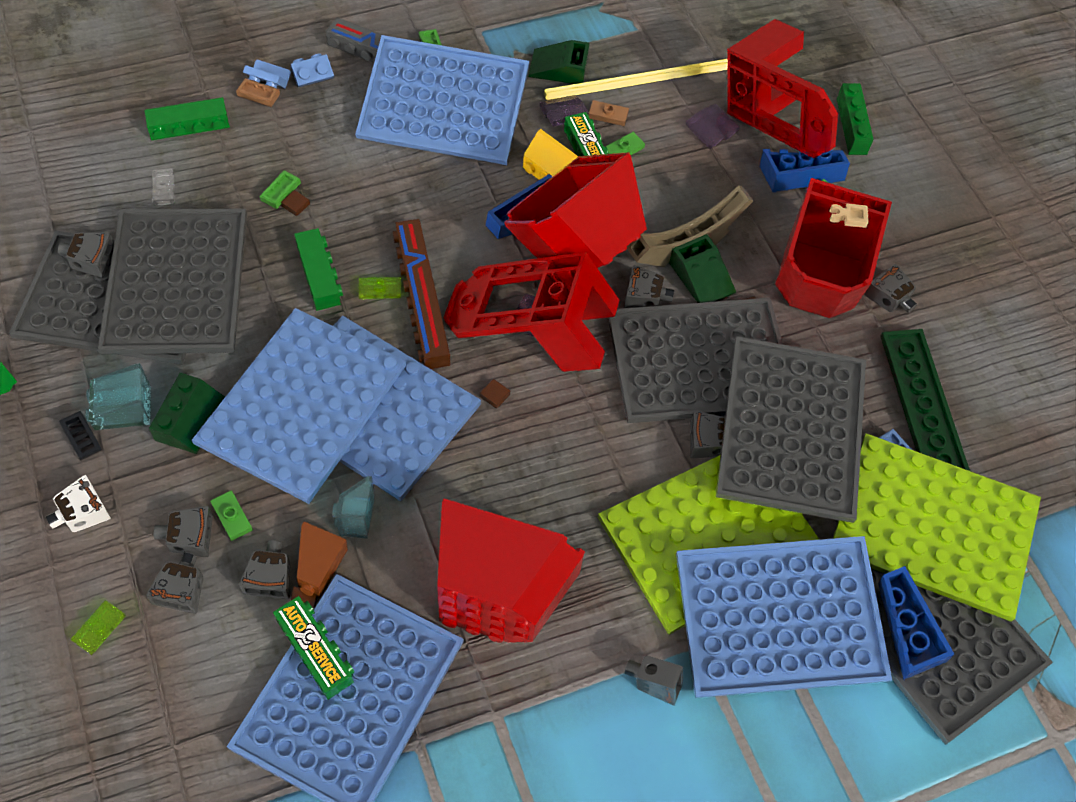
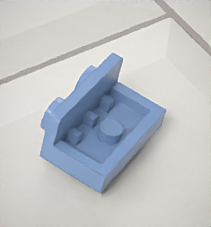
[290,54,334,87]
[243,59,291,89]

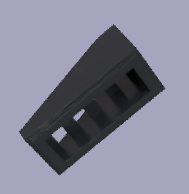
[59,411,102,461]

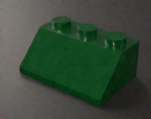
[149,373,225,454]

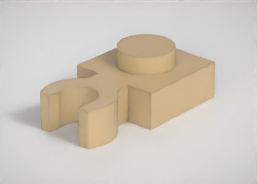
[829,204,868,228]

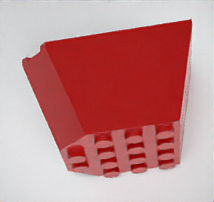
[504,152,647,268]
[775,178,892,318]
[437,498,585,643]

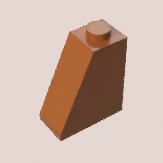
[297,522,348,597]

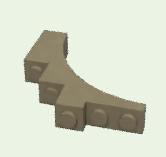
[627,185,754,267]

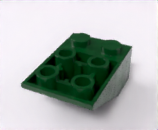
[528,40,590,84]
[669,234,736,303]

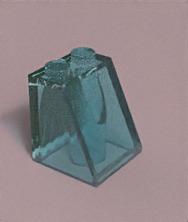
[86,363,151,430]

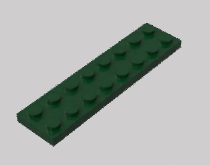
[880,329,970,471]

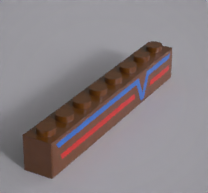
[392,219,450,369]

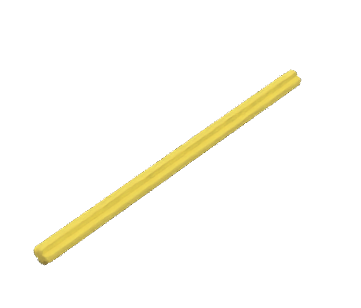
[544,59,727,100]

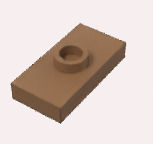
[236,78,280,107]
[588,100,629,126]

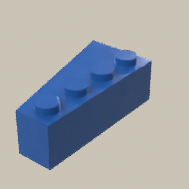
[759,149,850,192]
[485,174,552,239]
[878,566,955,680]

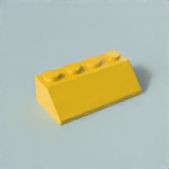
[523,129,578,180]

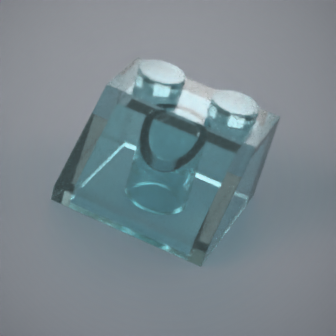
[332,476,375,539]

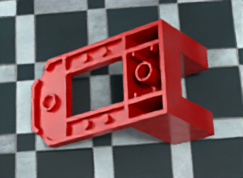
[727,19,838,158]
[443,252,620,372]

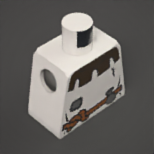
[46,475,111,532]

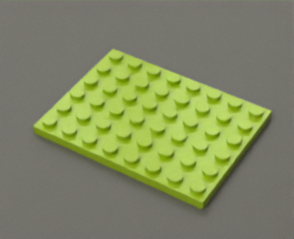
[833,433,1041,622]
[597,455,820,635]

